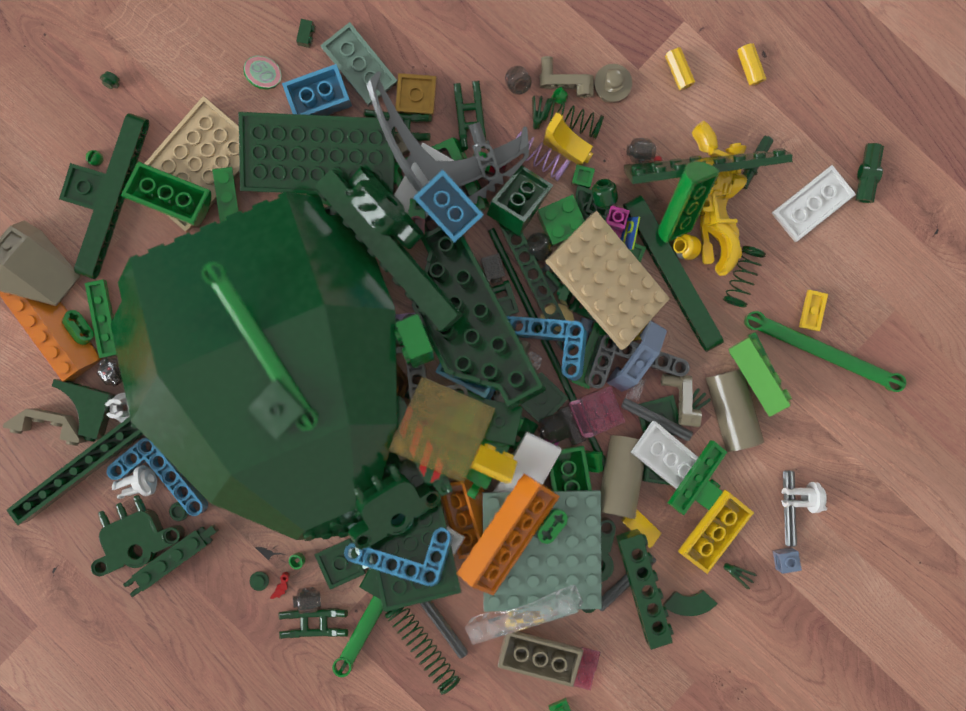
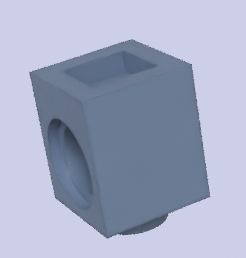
[772,547,802,574]

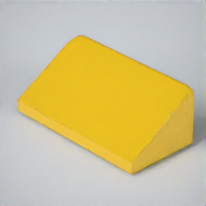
[621,510,662,548]

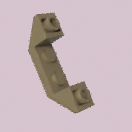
[3,408,86,446]

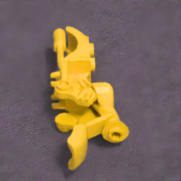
[692,120,747,276]

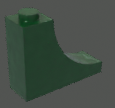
[52,379,116,442]

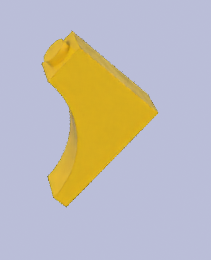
[543,112,593,165]

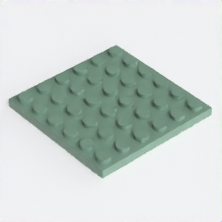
[483,490,601,612]

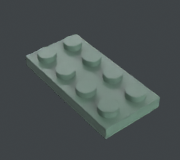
[320,22,398,106]

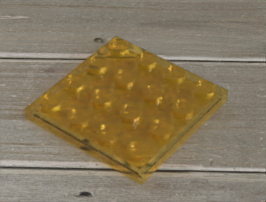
[389,377,496,483]

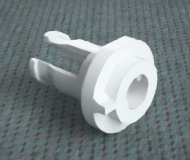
[105,393,130,423]
[112,465,157,499]
[781,482,827,513]

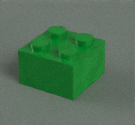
[536,195,585,248]
[394,314,435,368]

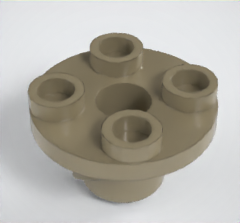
[594,64,632,103]

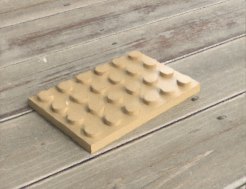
[144,96,240,233]
[545,211,670,350]

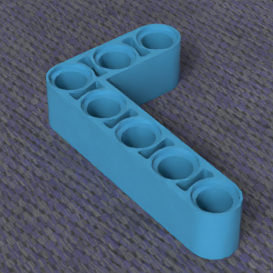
[507,316,587,381]
[107,438,208,516]
[344,528,452,586]

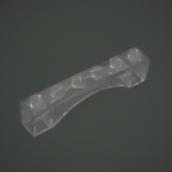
[465,585,583,645]

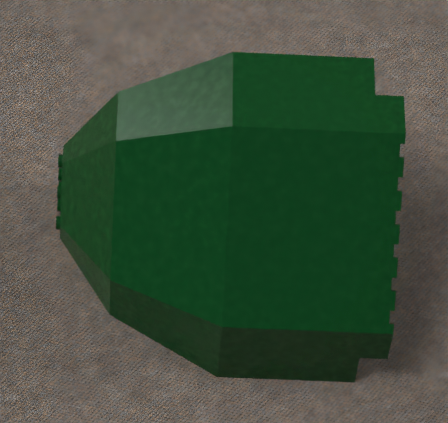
[110,192,397,541]

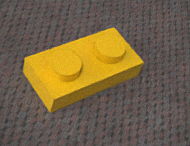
[799,290,828,332]

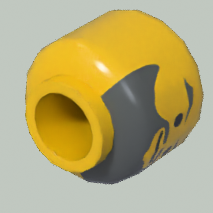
[672,234,702,260]

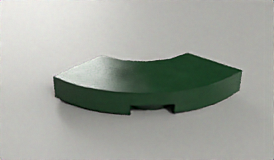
[662,590,718,616]

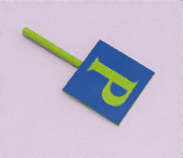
[620,217,640,250]

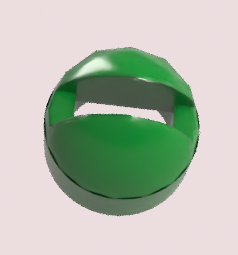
[551,87,568,104]
[85,150,103,166]
[289,552,306,569]

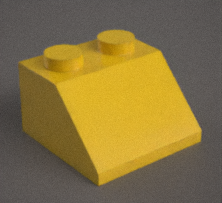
[469,443,518,484]

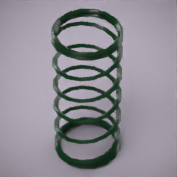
[543,98,604,139]
[723,246,766,308]

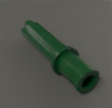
[742,136,774,189]

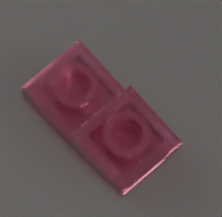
[574,647,600,691]

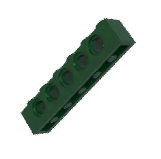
[616,529,674,650]

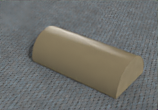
[706,368,764,452]
[600,435,645,519]
[498,628,583,687]

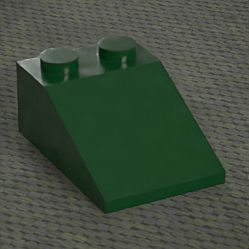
[487,165,553,235]

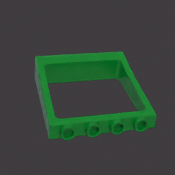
[394,137,490,234]

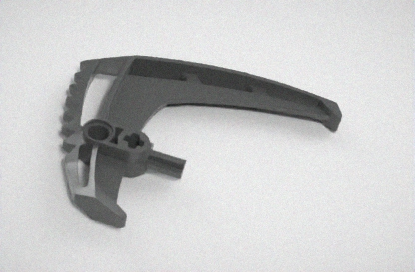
[367,71,529,204]

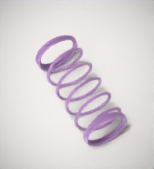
[516,131,570,181]

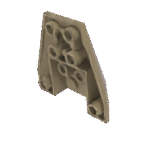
[0,220,80,306]

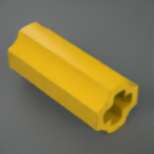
[737,43,766,86]
[665,47,695,90]

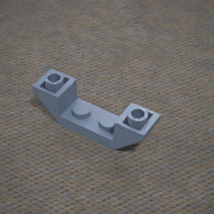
[606,320,667,392]

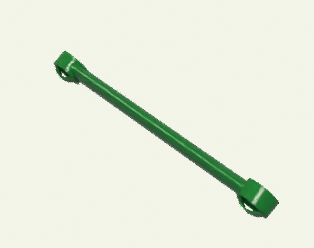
[202,263,318,430]
[744,311,906,392]
[332,596,383,677]

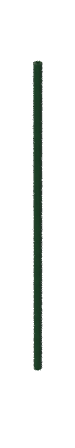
[488,228,606,471]

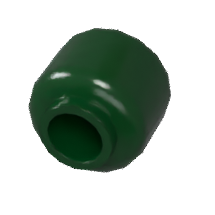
[592,179,618,209]

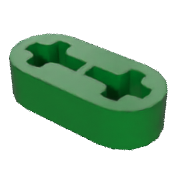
[62,310,94,345]
[537,509,568,544]

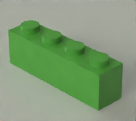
[728,336,792,417]

